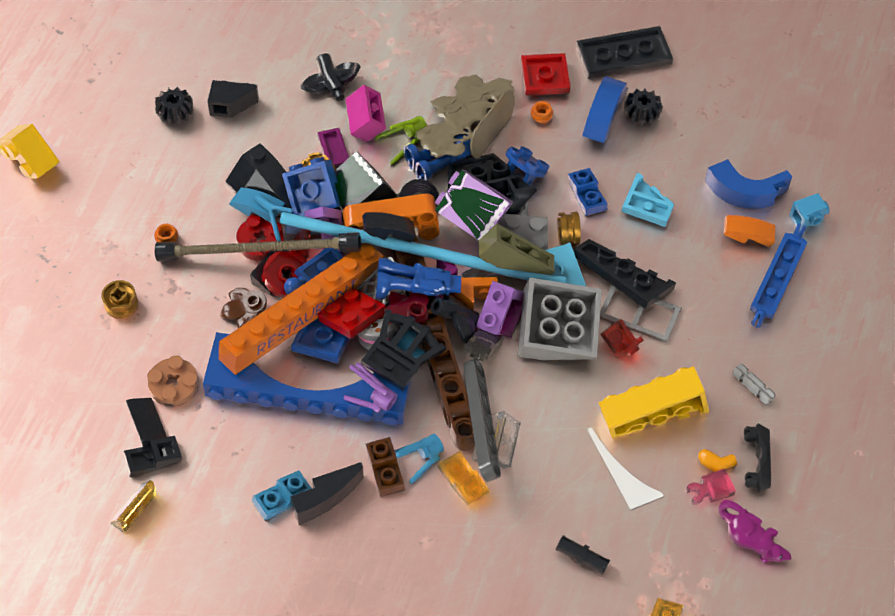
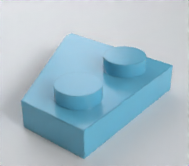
[621,173,674,227]

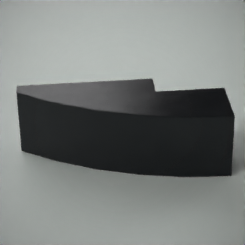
[290,462,364,525]

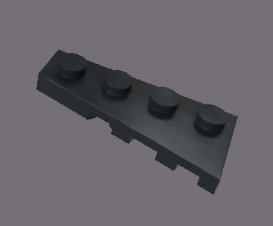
[573,239,676,309]

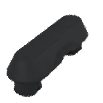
[744,423,771,492]

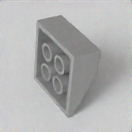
[518,278,602,360]

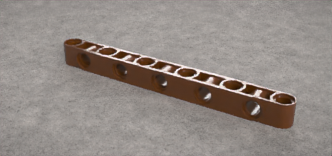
[390,234,475,451]

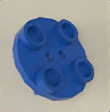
[506,146,550,185]

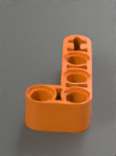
[343,194,440,240]

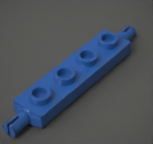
[750,224,807,328]

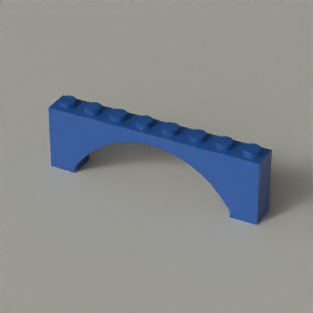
[203,332,412,425]

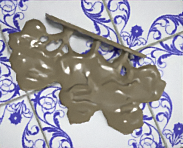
[416,75,515,158]

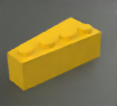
[598,366,709,438]

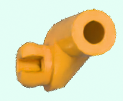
[698,449,737,473]

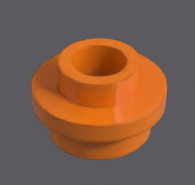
[530,101,553,123]
[154,223,179,243]

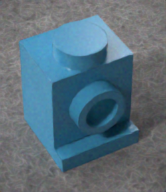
[789,193,830,231]

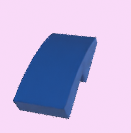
[568,168,607,216]

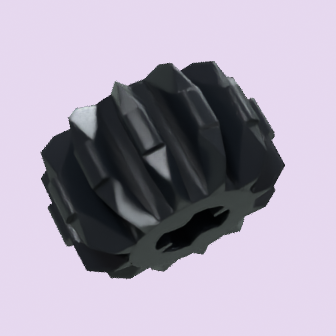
[155,86,193,126]
[624,88,663,126]

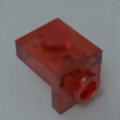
[600,319,644,358]

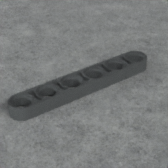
[463,358,501,482]

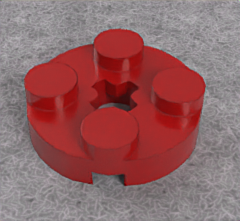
[236,215,284,261]
[261,250,307,299]

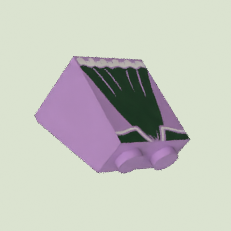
[435,170,513,241]

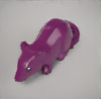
[718,500,792,563]

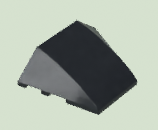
[447,153,536,215]

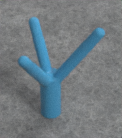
[254,193,293,242]

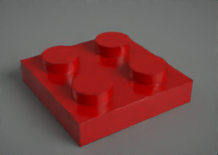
[521,53,571,96]
[317,288,386,339]

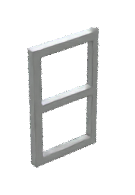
[600,284,682,343]

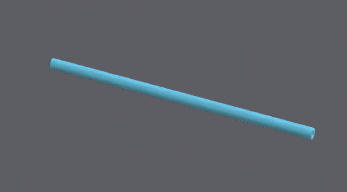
[280,212,566,283]

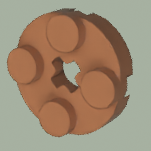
[147,355,198,406]

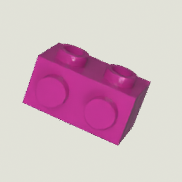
[346,85,386,143]

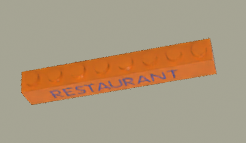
[219,243,384,375]

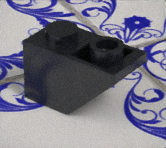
[207,80,259,118]

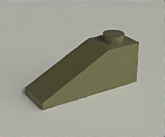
[479,224,555,275]

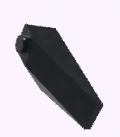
[225,143,293,218]

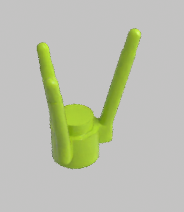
[374,116,427,165]

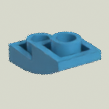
[229,187,285,223]
[252,470,312,521]

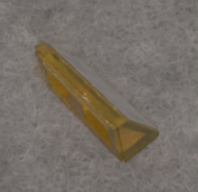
[110,480,157,533]

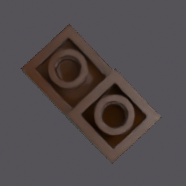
[365,437,405,496]

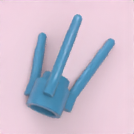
[395,434,444,484]

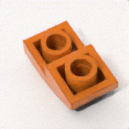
[724,215,776,248]

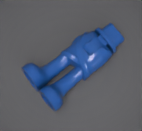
[403,130,474,181]
[376,258,461,300]

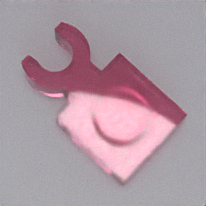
[686,469,736,505]

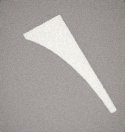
[587,428,663,510]

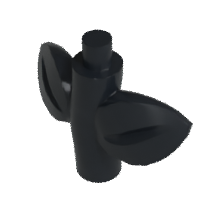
[301,53,361,101]
[431,294,480,345]

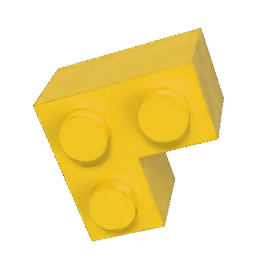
[0,123,60,179]

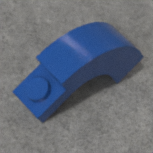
[582,76,628,143]
[705,159,792,209]

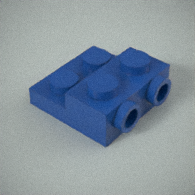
[282,157,341,217]

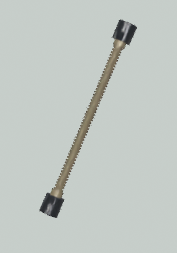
[154,232,362,261]

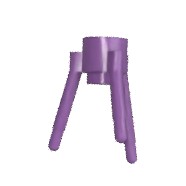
[344,362,397,413]

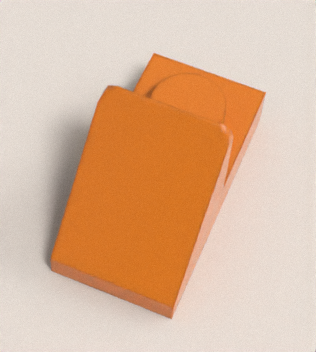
[449,277,498,310]

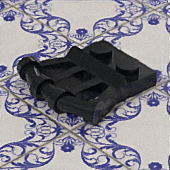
[361,309,446,391]

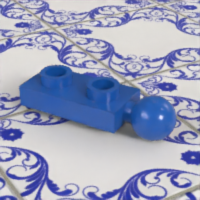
[284,248,343,295]

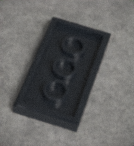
[576,26,673,79]

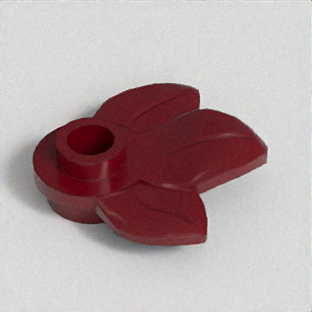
[384,291,429,324]

